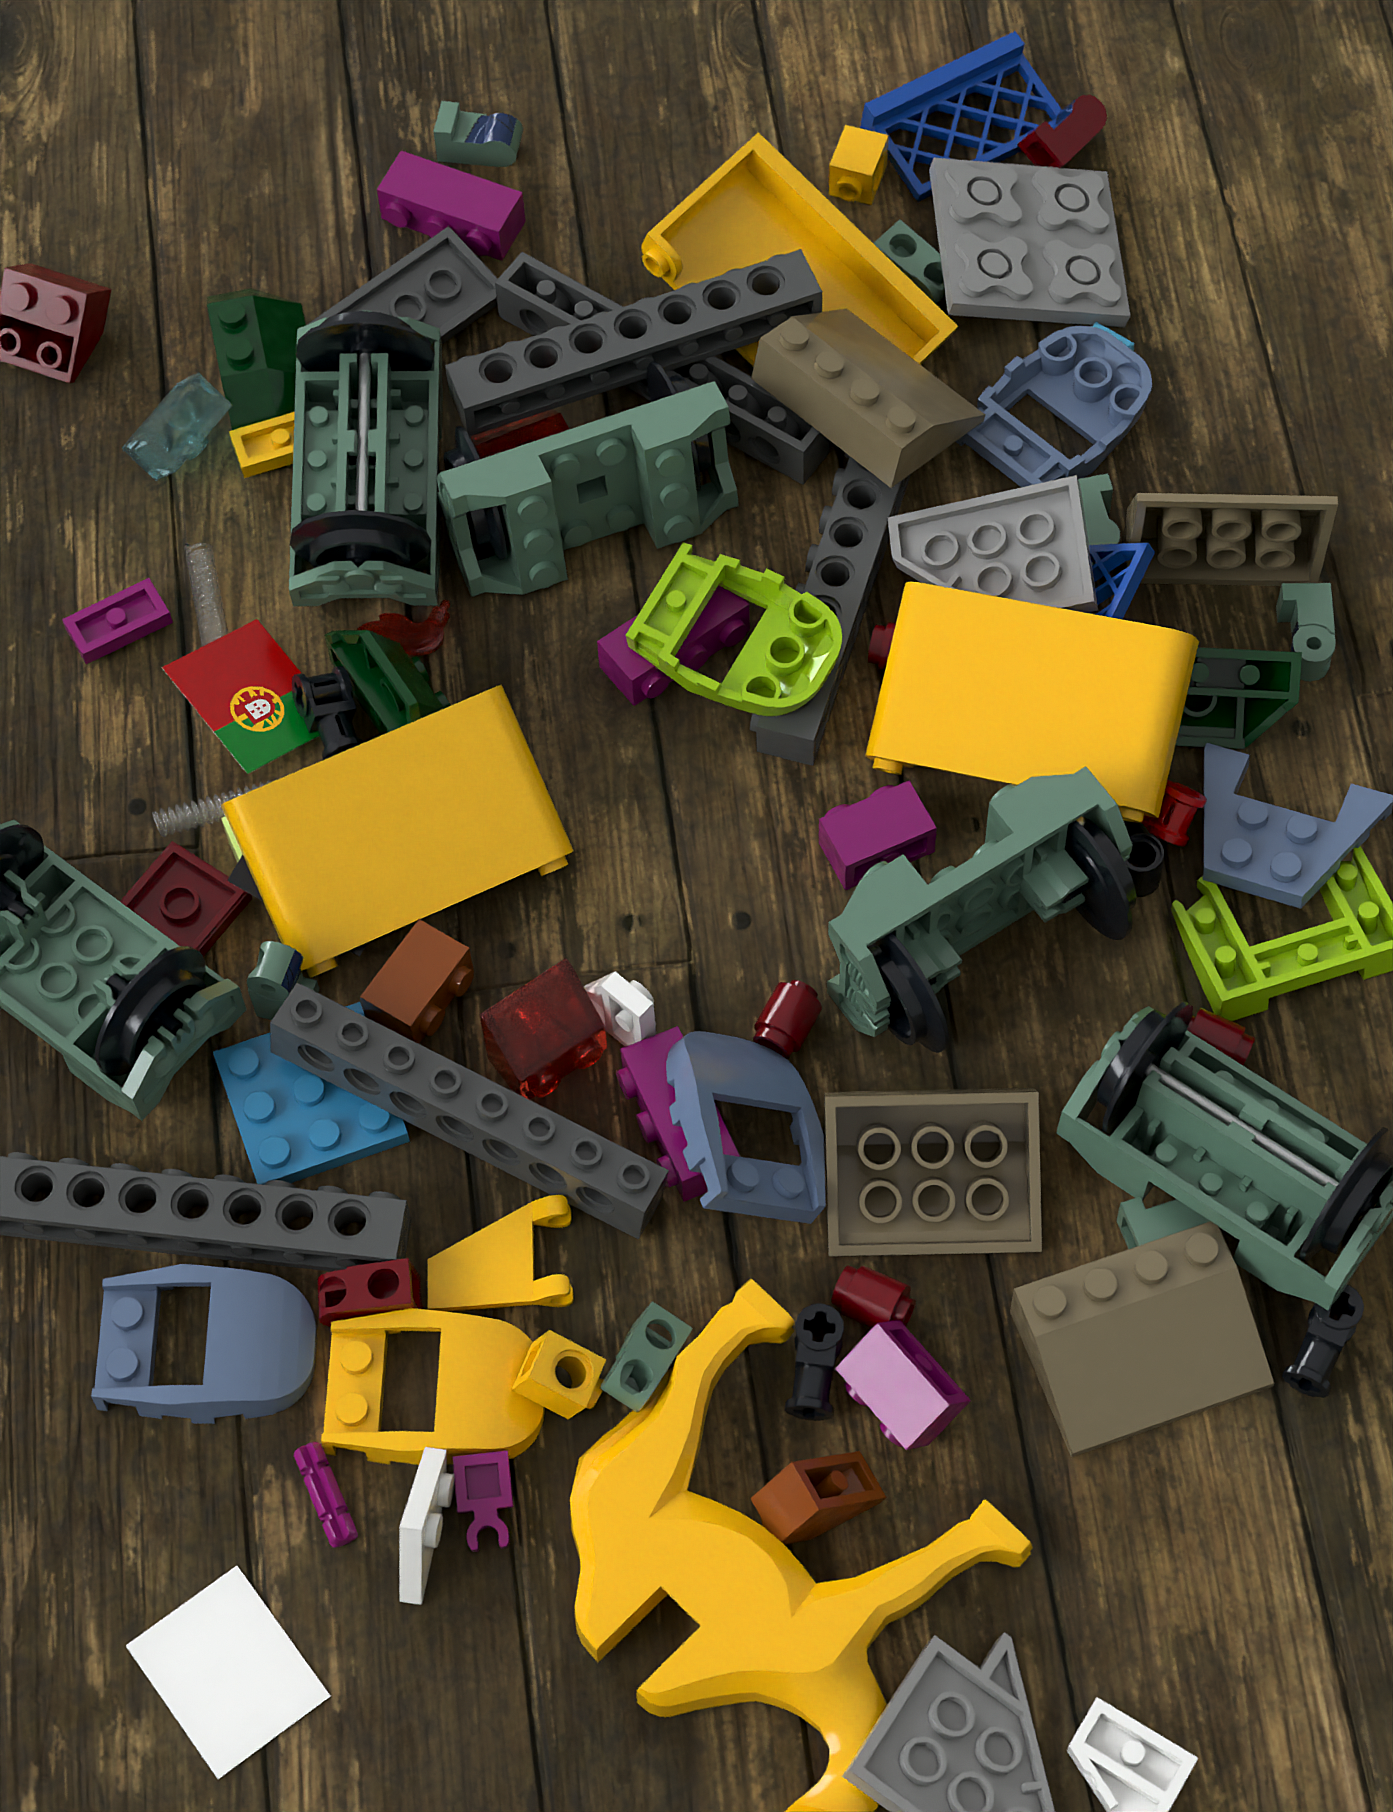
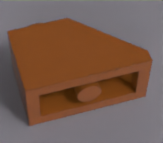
[750,1451,887,1545]

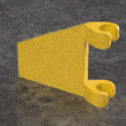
[428,1195,573,1312]

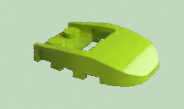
[626,542,842,716]

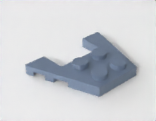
[1203,743,1393,909]

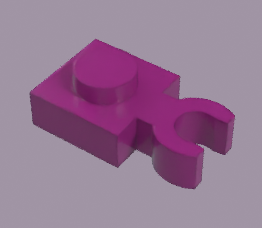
[453,1451,514,1552]

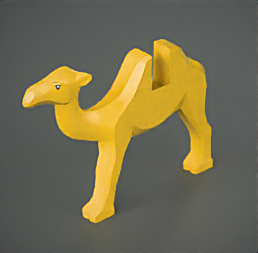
[570,1279,1033,1812]

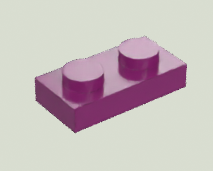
[62,578,173,665]

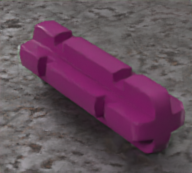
[294,1442,358,1548]

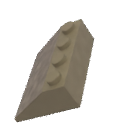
[751,308,985,488]
[1123,493,1338,586]
[824,1088,1042,1256]
[1010,1221,1274,1458]

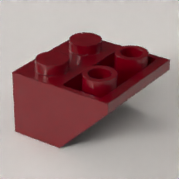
[0,263,112,383]

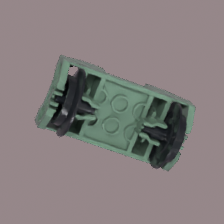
[827,767,1136,1053]
[0,820,247,1121]

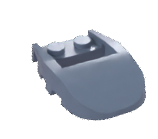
[956,326,1152,487]
[666,1031,826,1224]
[91,1264,318,1424]

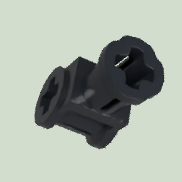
[292,666,364,760]
[1282,1284,1364,1398]
[784,1303,844,1421]

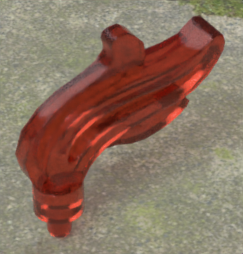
[357,600,450,656]

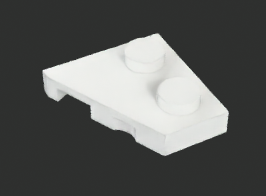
[572,971,656,1047]
[400,1447,455,1605]
[1067,1697,1198,1812]

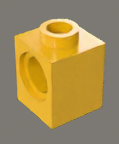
[829,125,889,205]
[512,1330,606,1419]

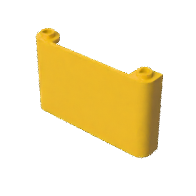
[641,132,958,367]
[865,582,1199,824]
[221,684,574,978]

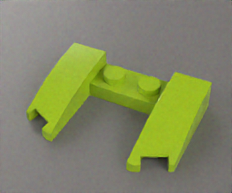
[1171,846,1393,1021]

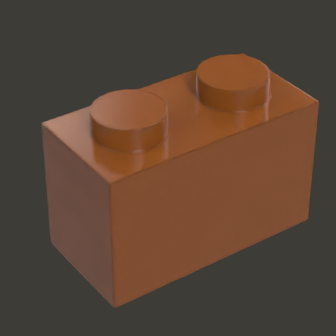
[360,919,474,1044]

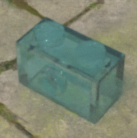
[122,372,232,481]

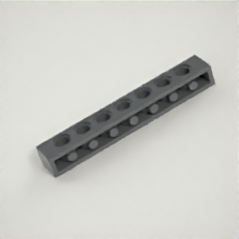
[445,249,822,436]
[495,252,830,485]
[750,453,911,766]
[270,983,669,1240]
[0,1152,412,1271]

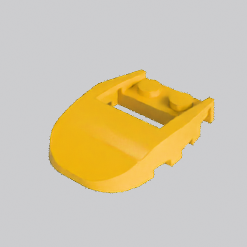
[321,1308,545,1465]

